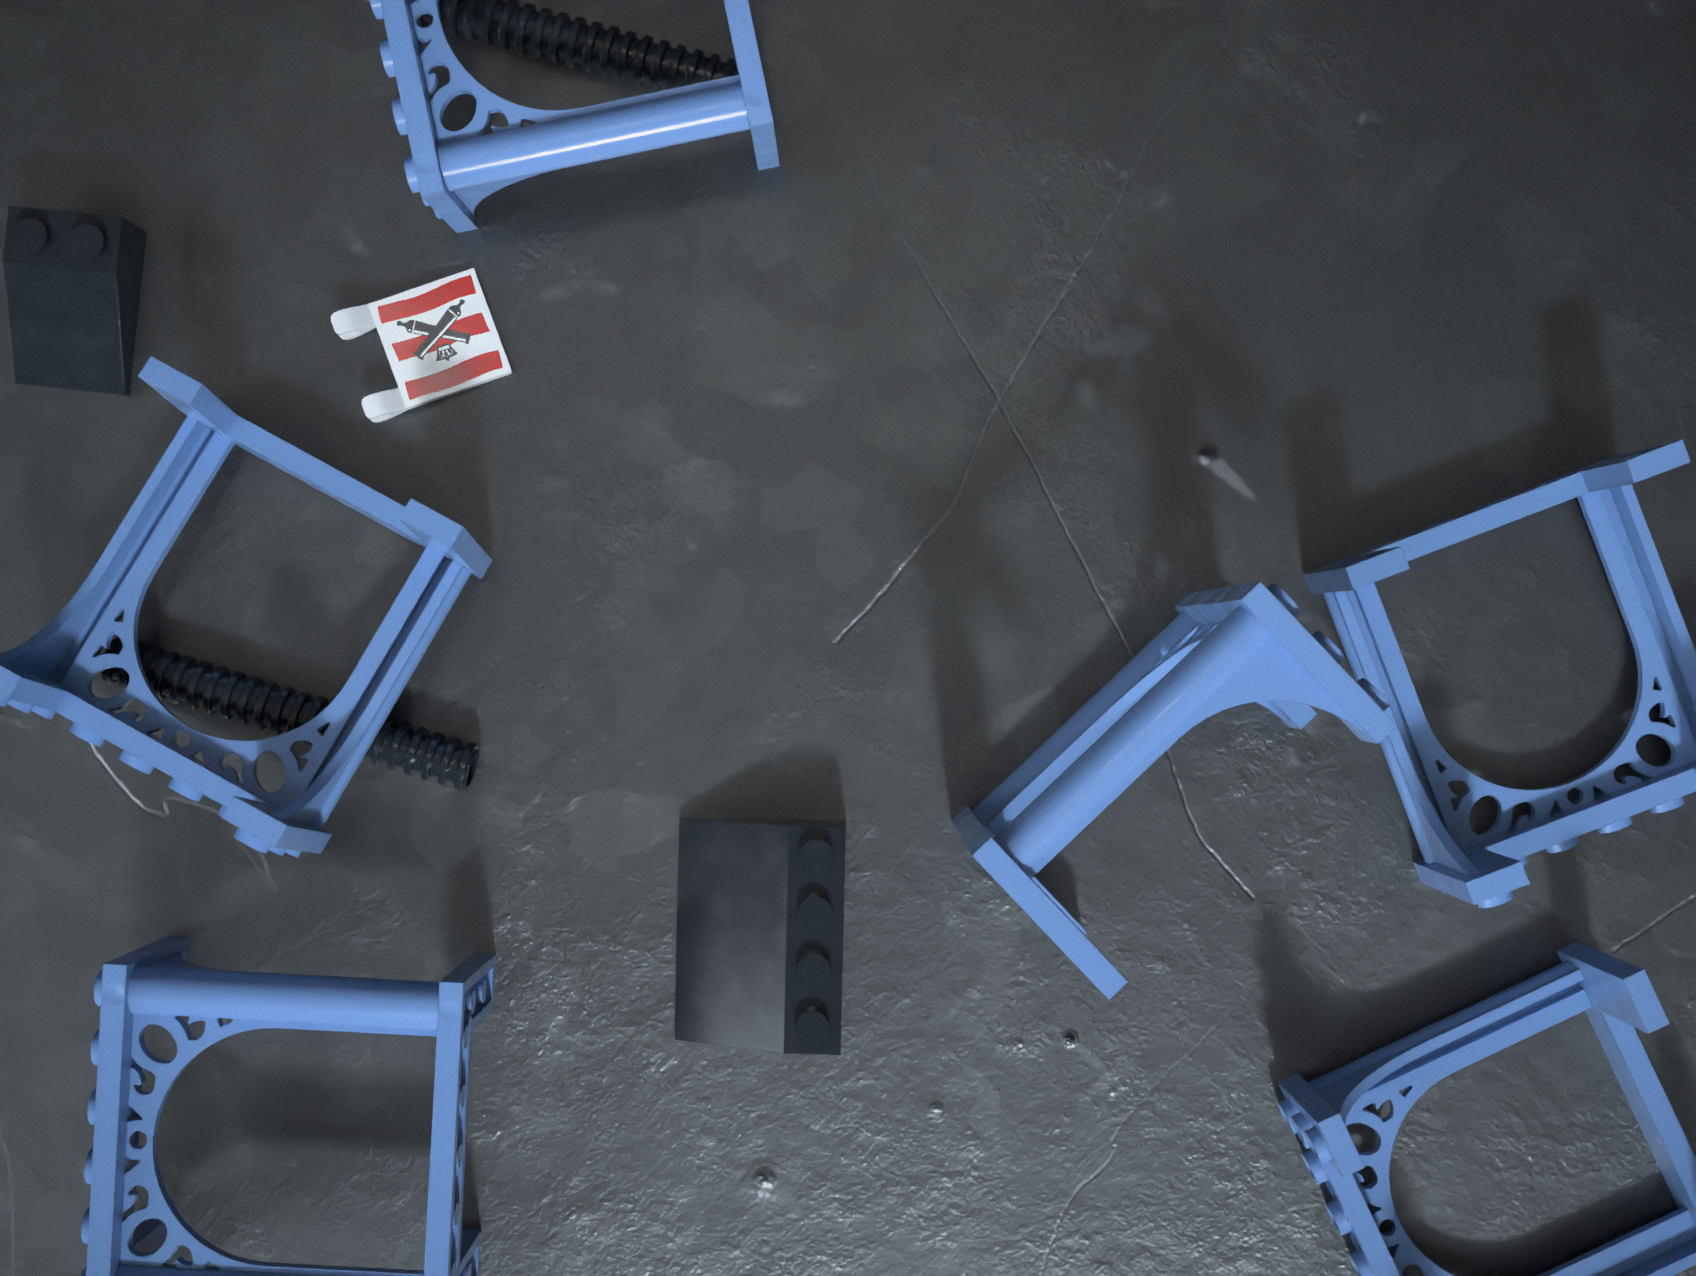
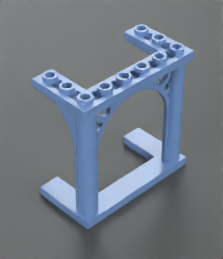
[370,0,780,233]
[0,356,492,858]
[1303,440,1696,909]
[951,582,1397,1000]
[81,937,496,1276]
[1278,941,1696,1276]

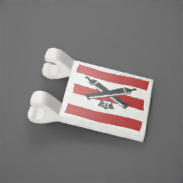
[331,268,513,423]

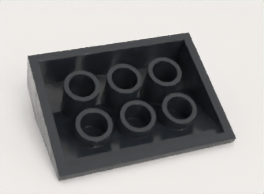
[675,817,846,1055]

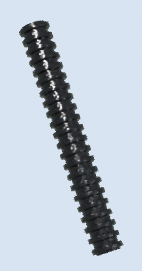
[414,0,739,91]
[101,636,480,791]

